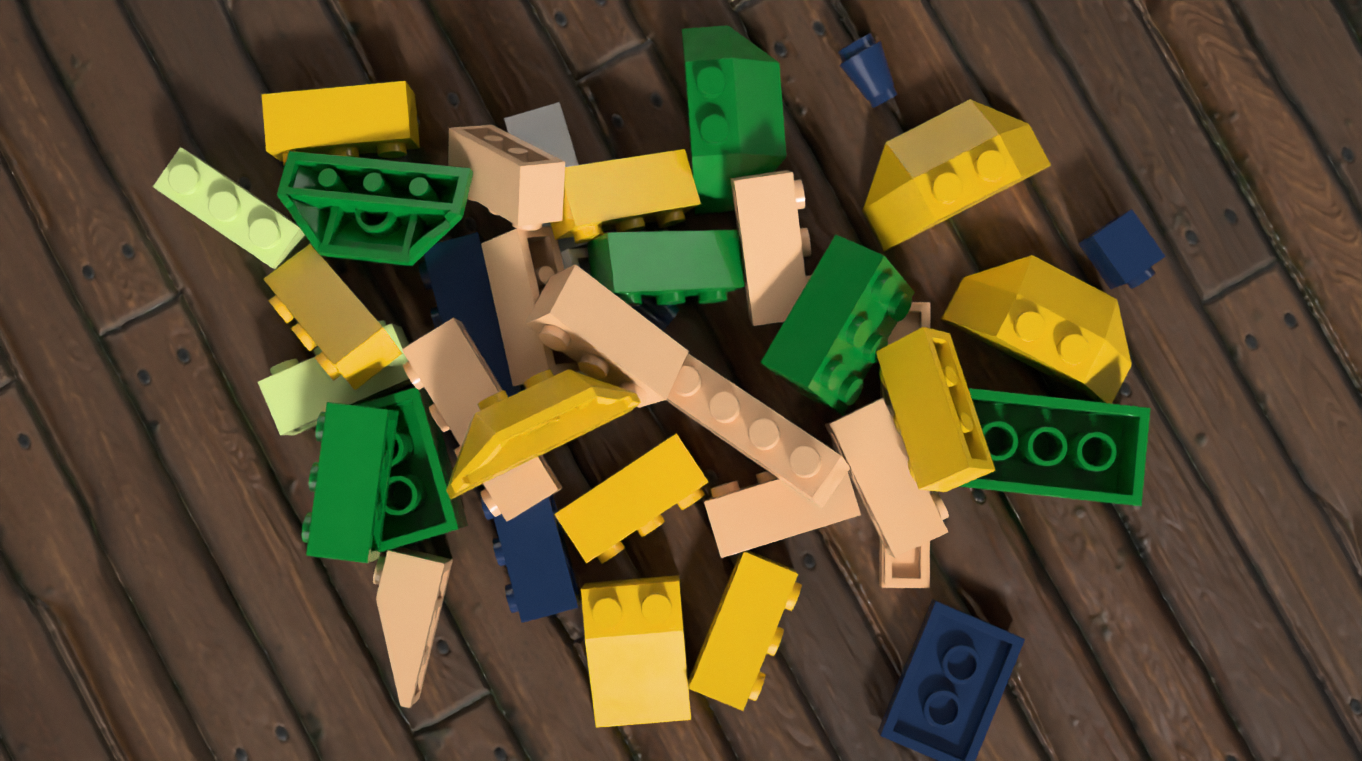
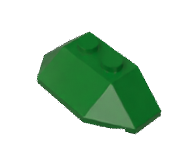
[682,25,786,215]
[277,151,473,266]

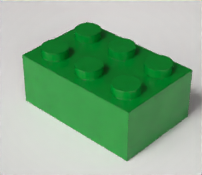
[761,235,915,416]
[356,387,468,552]

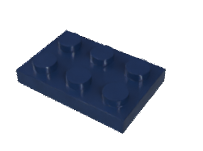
[877,599,1025,761]

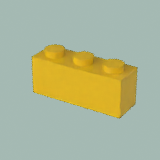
[261,81,420,165]
[550,149,701,244]
[264,244,403,390]
[876,327,996,492]
[554,433,708,564]
[688,550,802,711]

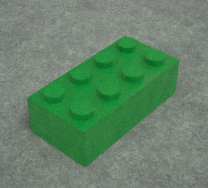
[959,388,1151,506]

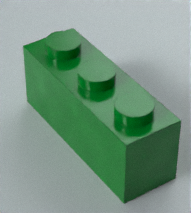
[587,230,745,307]
[302,402,399,563]

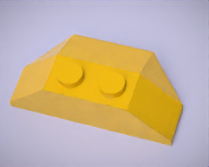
[862,99,1051,251]
[941,255,1132,404]
[446,369,641,499]

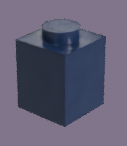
[1078,209,1166,289]

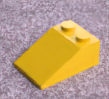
[581,575,691,728]

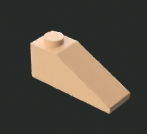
[373,547,453,708]

